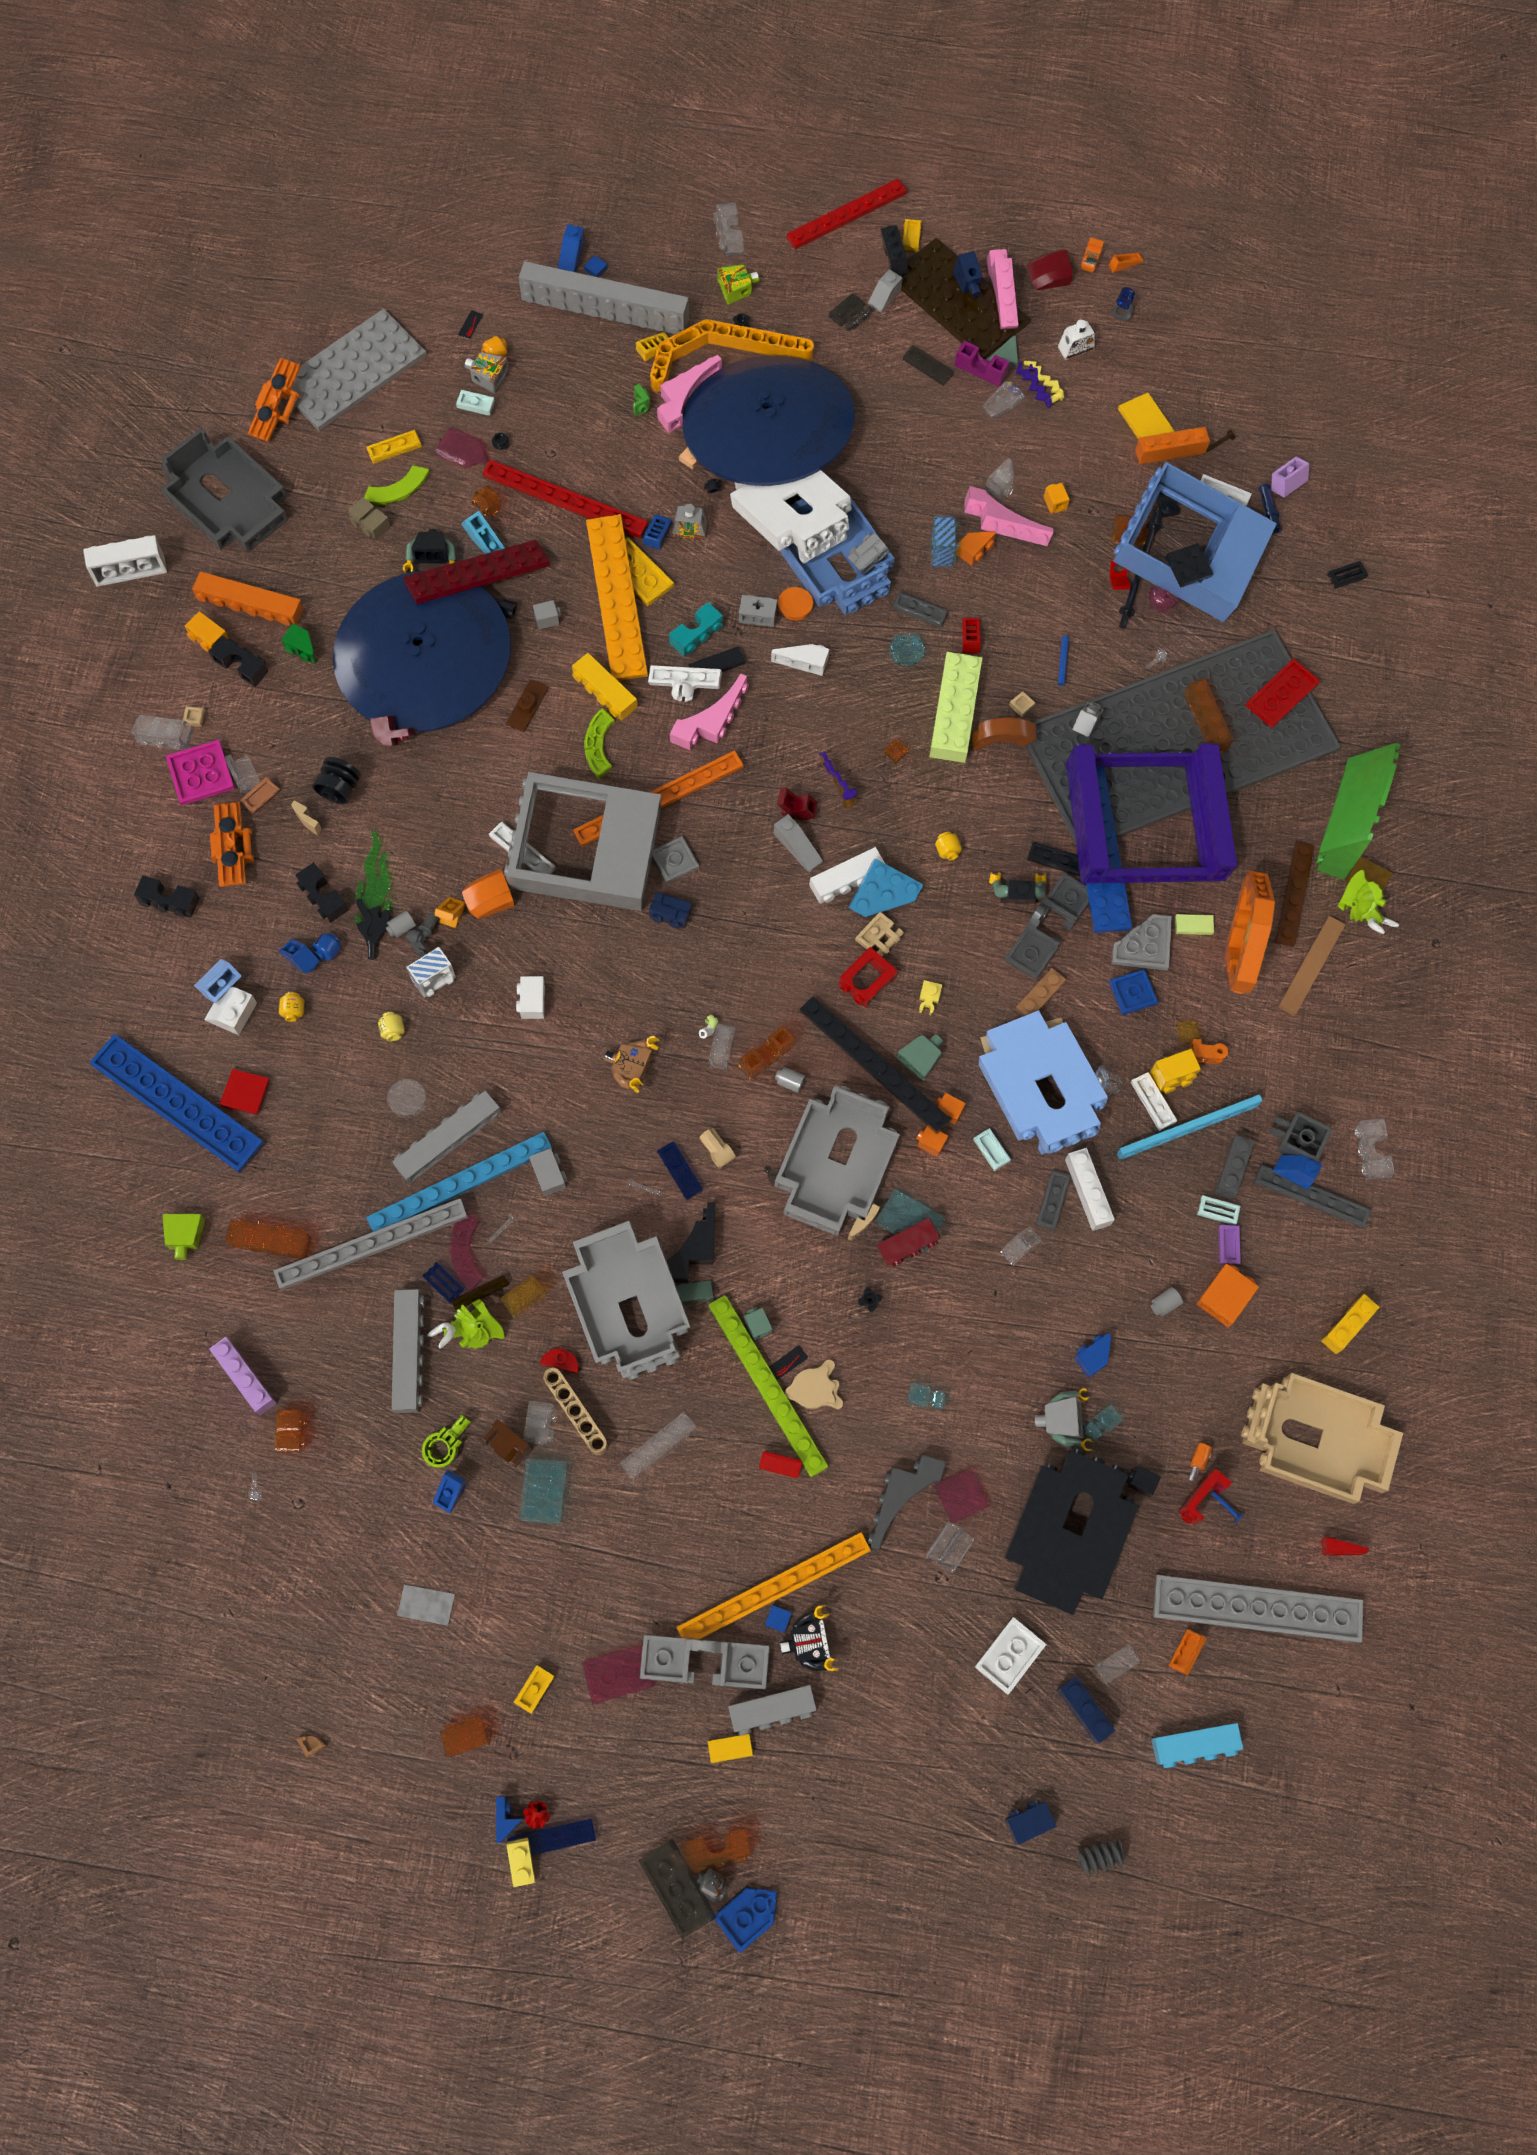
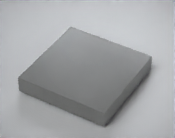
[652,836,699,884]

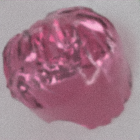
[1149,587,1179,613]

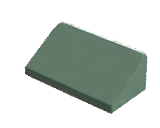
[676,1281,713,1304]

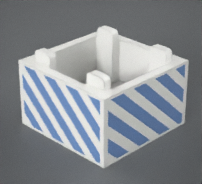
[407,947,456,998]

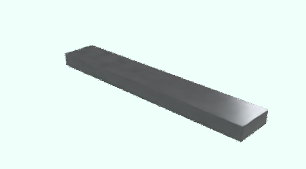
[1254,1164,1371,1229]

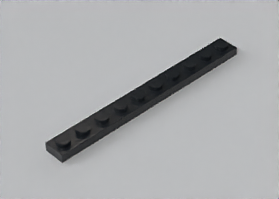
[800,997,951,1134]

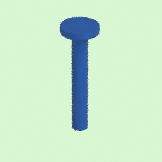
[1211,1491,1244,1523]

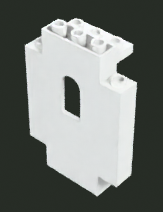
[730,470,852,564]

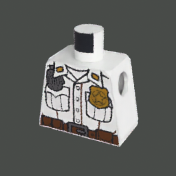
[1058,320,1095,360]

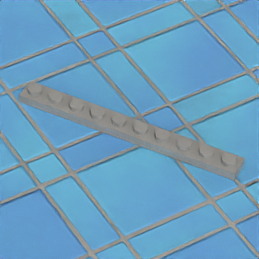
[274,1198,468,1290]

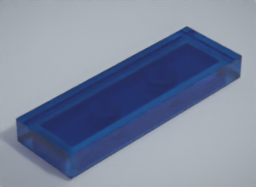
[657,1141,703,1201]

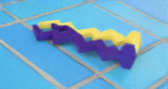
[1016,361,1064,408]

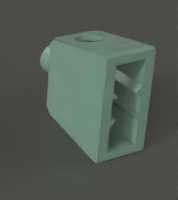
[897,1034,943,1082]

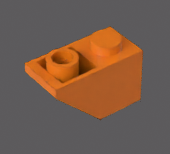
[956,531,996,566]

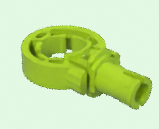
[422,1414,471,1468]

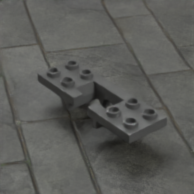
[1004,873,1089,981]

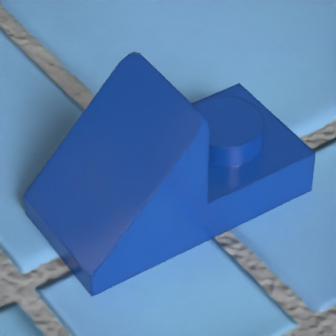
[433,1470,466,1513]
[496,1797,524,1843]

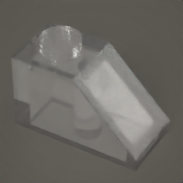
[982,381,1025,419]
[985,457,1014,501]

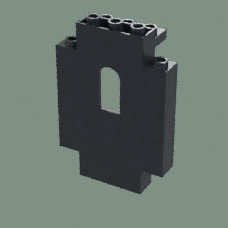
[1004,1448,1139,1615]

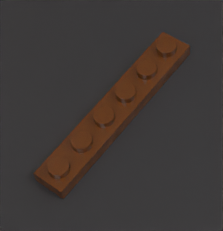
[1275,841,1314,947]

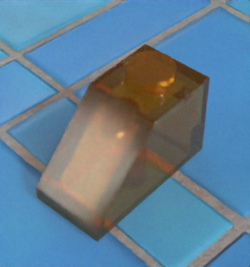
[1111,515,1147,545]

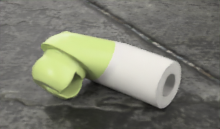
[699,1015,718,1039]

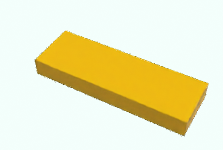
[366,430,422,464]

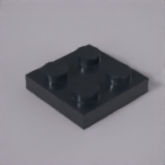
[1165,543,1213,588]

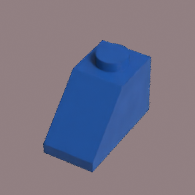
[278,938,319,974]
[1273,1155,1322,1190]

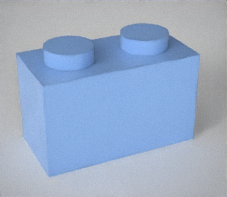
[194,959,241,1003]

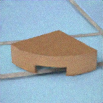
[296,1736,327,1758]

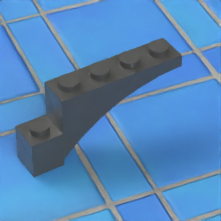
[867,1455,945,1552]

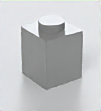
[533,600,561,629]

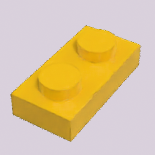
[514,1665,555,1714]

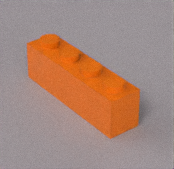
[1135,427,1210,464]

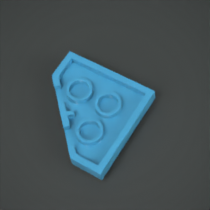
[848,858,923,917]

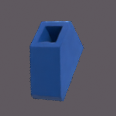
[1074,1333,1111,1378]

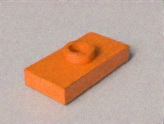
[1168,1629,1207,1676]

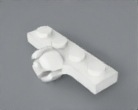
[648,665,722,702]

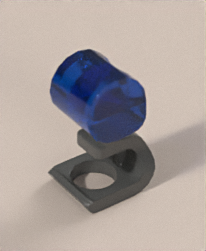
[1112,287,1135,321]

